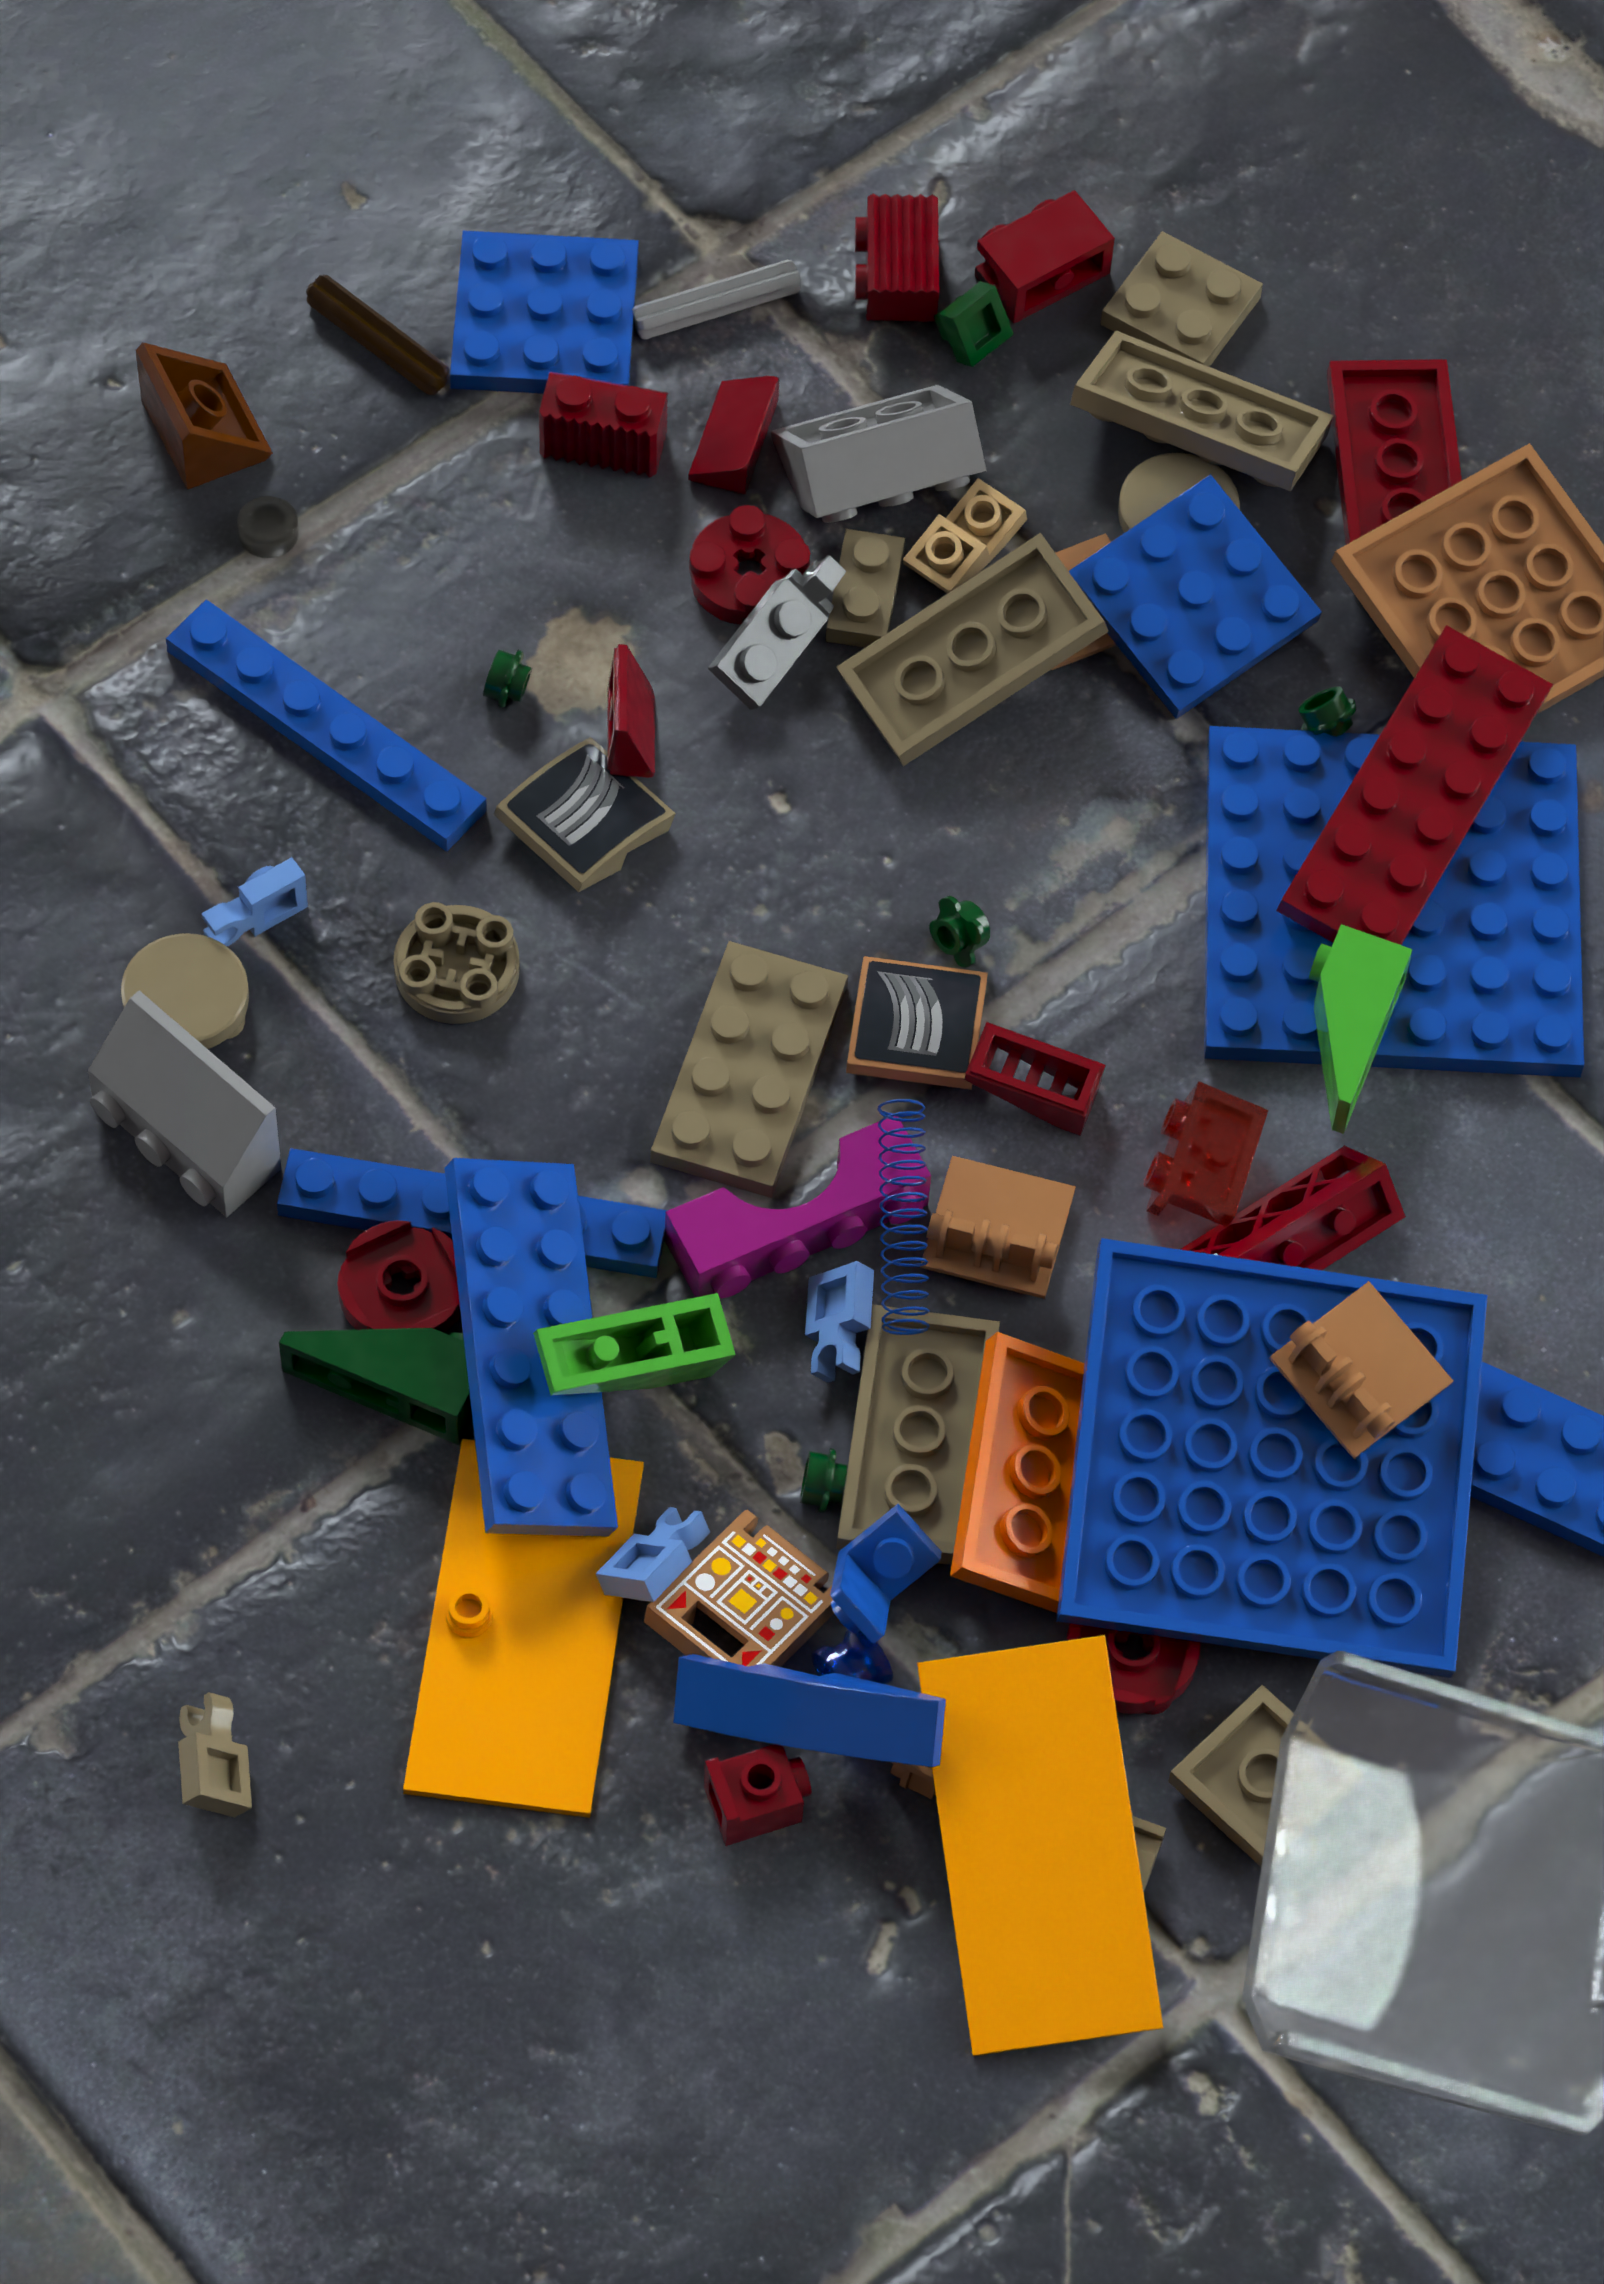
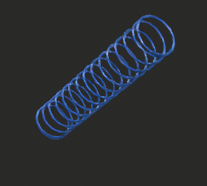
[877,1099,930,1335]

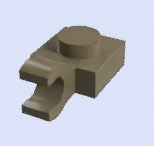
[178,1692,252,1817]

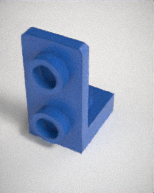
[830,1504,942,1643]

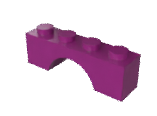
[665,1117,931,1298]

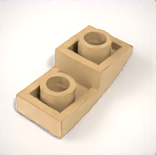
[903,478,1027,594]

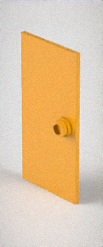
[403,1439,644,1818]
[917,1635,1164,2056]

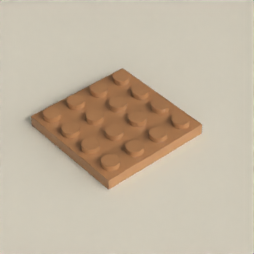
[1331,443,1604,714]

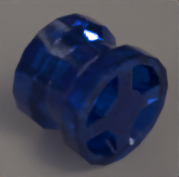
[811,1630,894,1685]

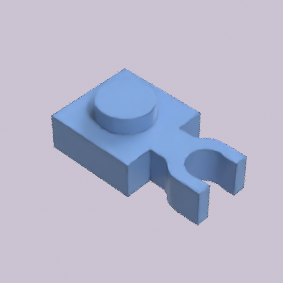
[201,857,308,946]
[805,1261,874,1383]
[596,1507,710,1602]

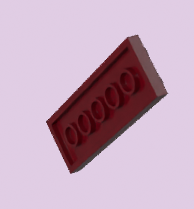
[1276,625,1554,945]

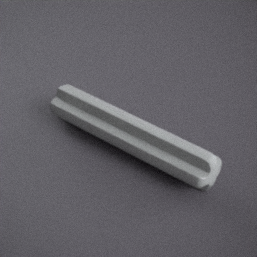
[632,259,801,340]

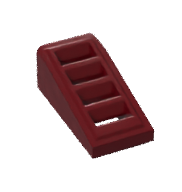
[964,1022,1106,1136]

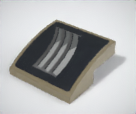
[494,737,676,892]

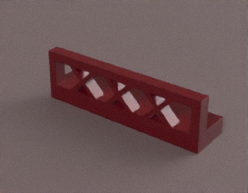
[1179,1145,1406,1270]

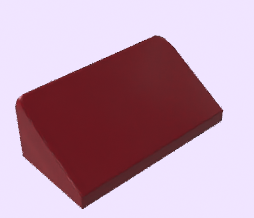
[688,376,779,495]
[607,644,655,778]

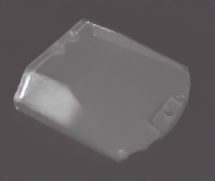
[1242,1651,1604,2136]

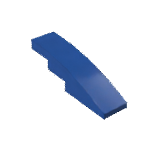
[673,1654,946,1767]

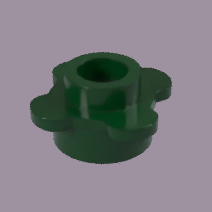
[929,896,990,968]

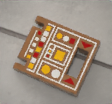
[644,1510,834,1667]

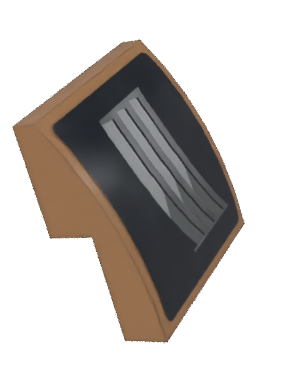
[846,956,988,1090]

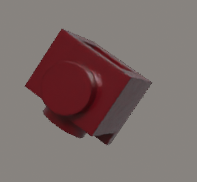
[704,1744,812,1846]

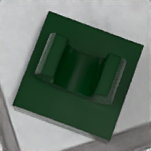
[933,281,1014,367]

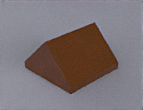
[135,342,273,490]

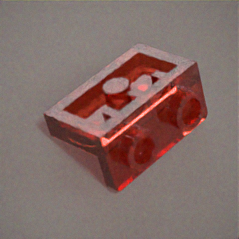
[1144,1081,1268,1227]

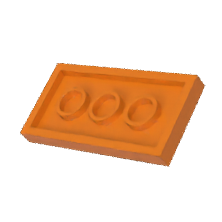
[950,1332,1085,1613]

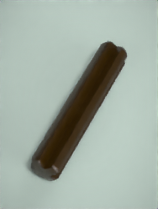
[306,275,450,395]

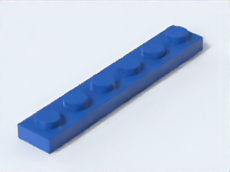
[166,599,487,852]
[277,1148,668,1278]

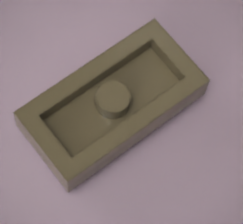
[826,529,905,648]

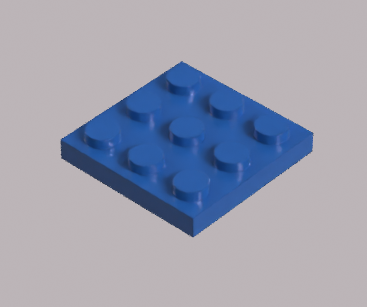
[450,231,639,394]
[1069,474,1322,719]

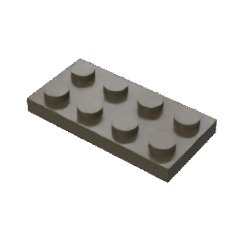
[1070,331,1334,491]
[836,533,1109,766]
[650,941,848,1198]
[837,1304,1000,1565]

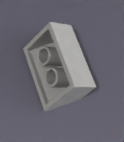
[770,385,987,523]
[88,990,282,1218]

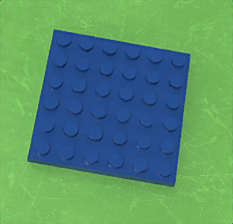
[1204,726,1584,1078]
[1057,1238,1488,1678]

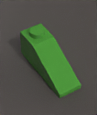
[1309,924,1413,1134]
[533,1293,736,1395]

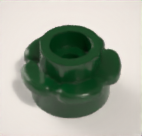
[483,650,532,707]
[1298,687,1357,737]
[800,1448,847,1513]

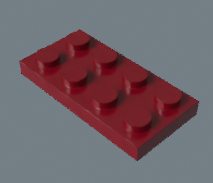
[1327,359,1462,545]

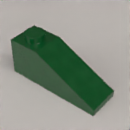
[279,1328,472,1445]

